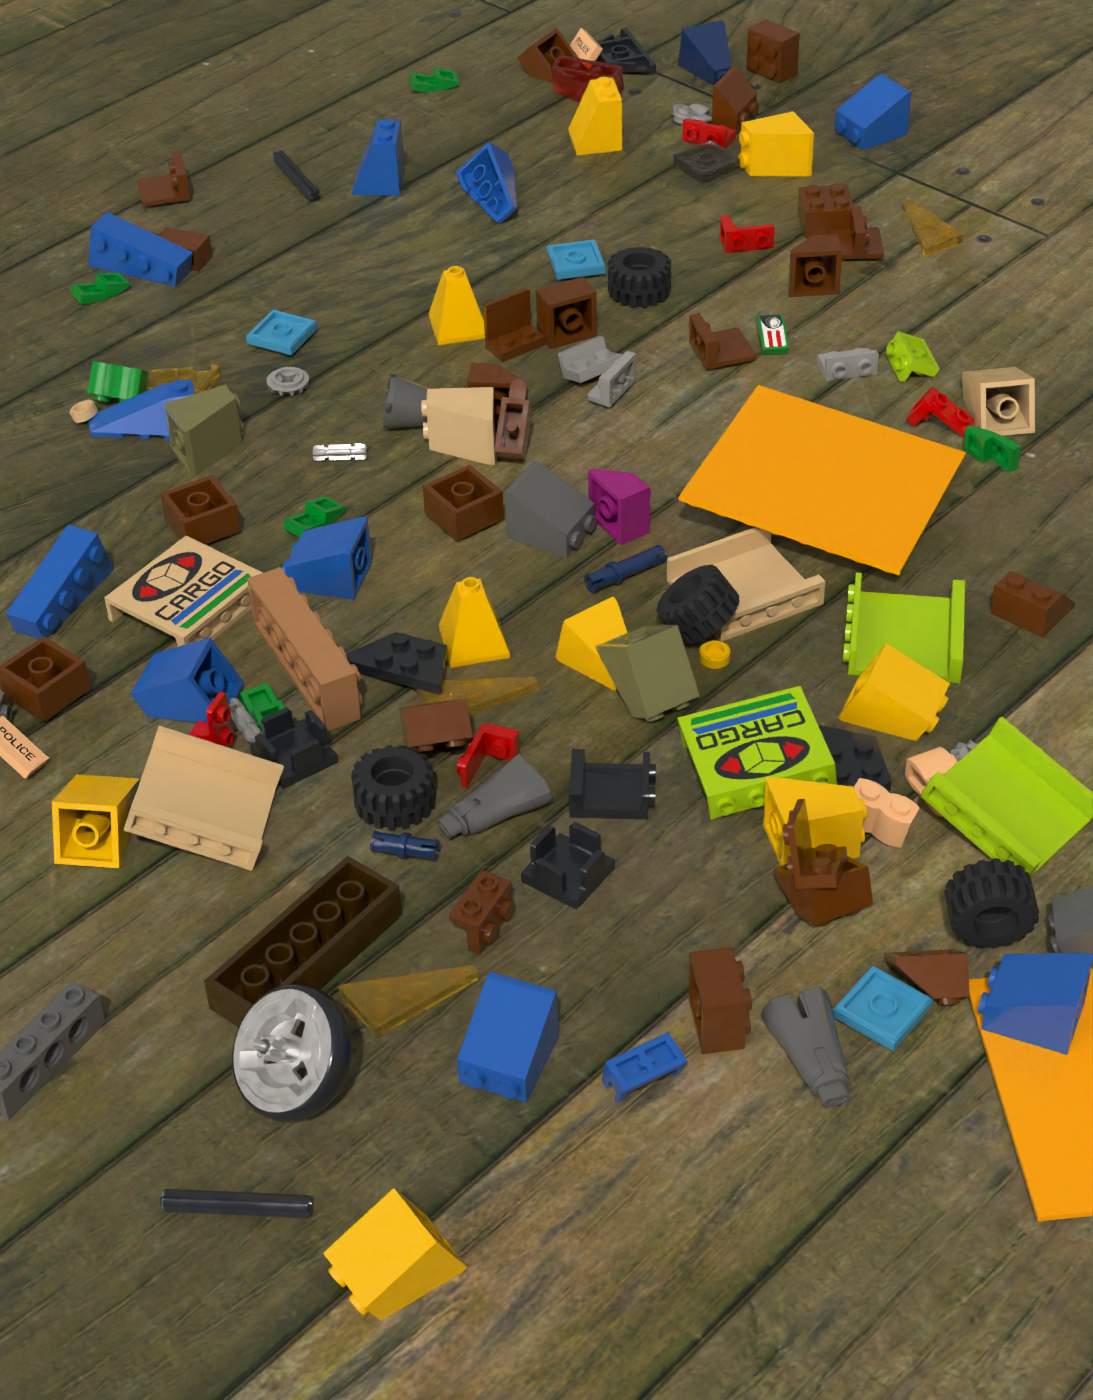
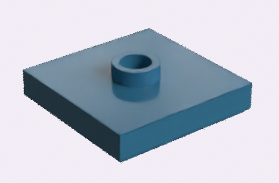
[547,240,606,280]
[246,309,318,356]
[833,966,933,1051]

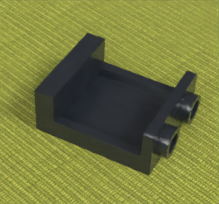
[569,749,656,820]

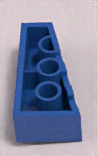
[6,524,114,639]

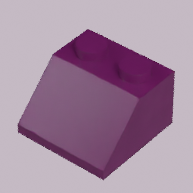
[588,469,651,545]

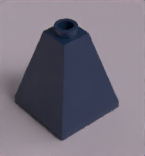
[678,20,731,85]

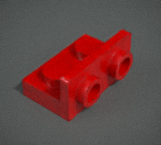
[682,119,736,151]

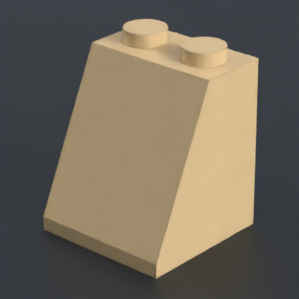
[962,367,1035,436]
[421,387,496,465]

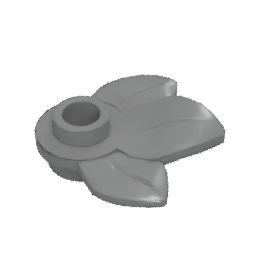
[672,104,712,124]

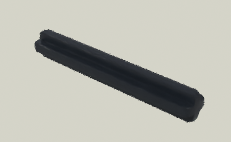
[273,150,320,202]
[160,1189,312,1218]

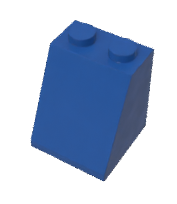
[835,74,911,150]
[352,118,405,196]
[282,517,372,600]
[130,637,244,723]
[978,953,1093,1055]
[457,972,559,1103]

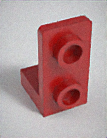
[719,215,775,253]
[906,386,974,437]
[188,692,235,748]
[457,723,520,788]

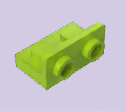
[885,331,940,382]

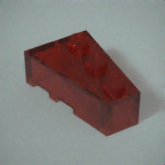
[551,55,624,103]

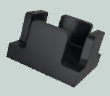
[250,707,338,789]
[521,821,615,910]

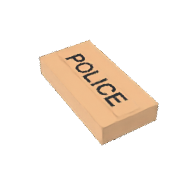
[570,28,602,68]
[0,715,49,779]

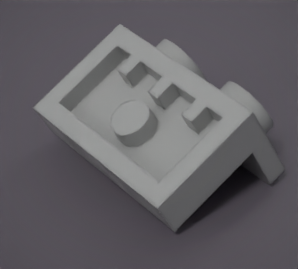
[558,336,622,383]
[817,348,879,381]
[587,351,636,407]

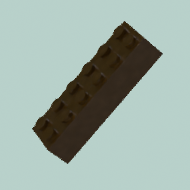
[204,856,402,1027]

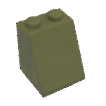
[164,384,244,477]
[596,624,700,721]

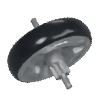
[232,984,352,1122]

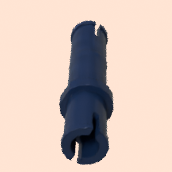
[584,544,667,593]

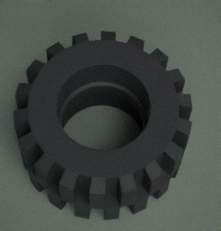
[608,247,671,307]
[656,564,740,644]
[351,745,436,830]
[945,858,1039,949]

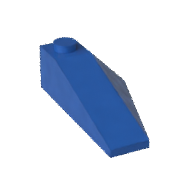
[456,142,517,224]
[89,379,194,440]

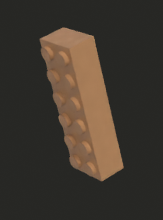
[247,567,363,731]

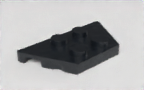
[596,27,656,73]
[346,632,448,695]
[818,725,891,791]

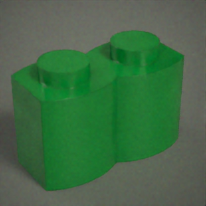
[87,361,149,403]

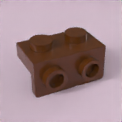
[449,871,515,955]

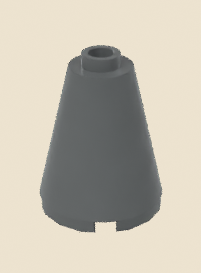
[382,374,431,428]

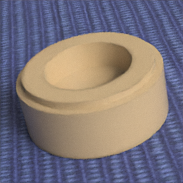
[70,400,98,423]

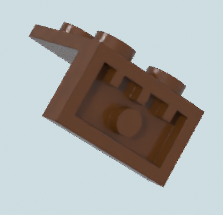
[137,151,190,207]
[483,287,546,362]
[689,313,756,370]
[783,799,848,889]

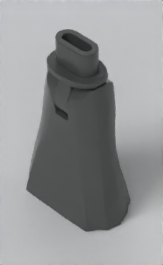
[436,754,553,839]
[761,987,851,1107]

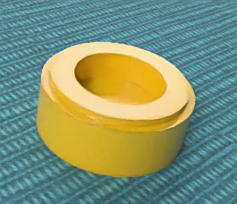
[699,640,730,669]

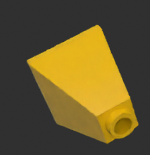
[429,266,485,345]
[439,577,510,668]
[555,597,627,691]

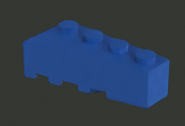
[88,212,193,287]

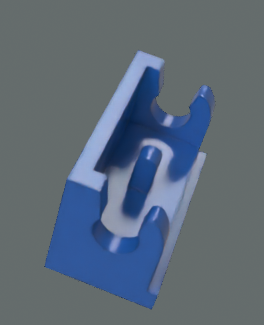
[601,1032,687,1102]

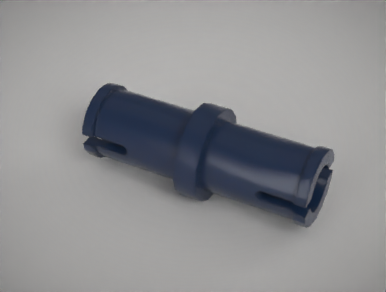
[370,831,440,861]

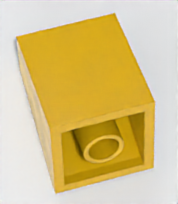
[568,77,622,156]
[738,111,814,177]
[838,643,950,741]
[52,774,140,868]
[763,777,867,866]
[323,1188,468,1321]

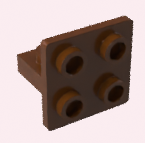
[830,206,884,261]

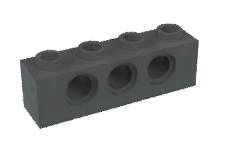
[0,981,106,1120]

